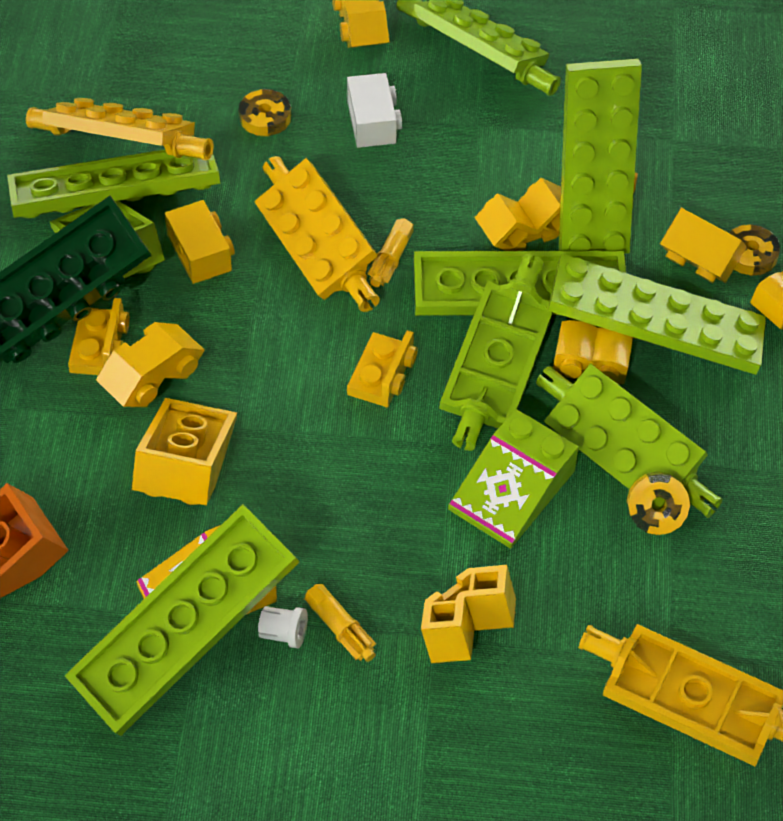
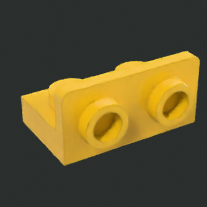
[68,298,130,375]
[347,330,418,408]

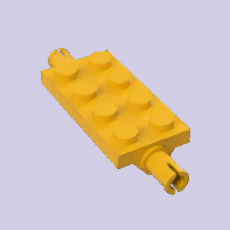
[26,98,214,160]
[254,156,380,312]
[579,624,783,767]

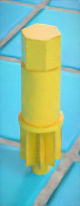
[367,218,413,287]
[304,584,376,662]

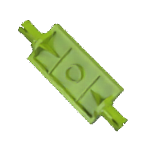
[396,0,561,96]
[439,254,553,451]
[536,363,723,518]

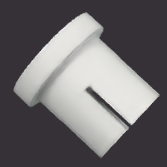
[258,606,308,649]

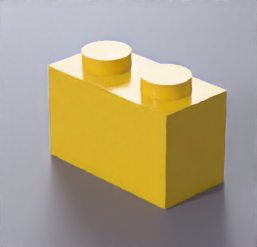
[165,200,235,284]
[660,207,747,283]

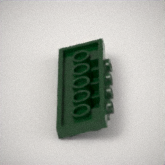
[0,196,152,363]

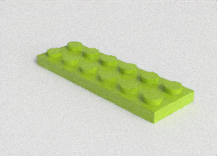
[559,59,642,254]
[7,149,220,218]
[414,251,626,315]
[548,253,766,375]
[65,504,299,736]

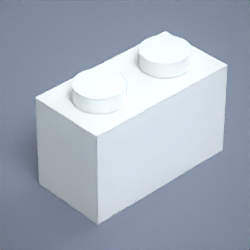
[347,73,402,148]

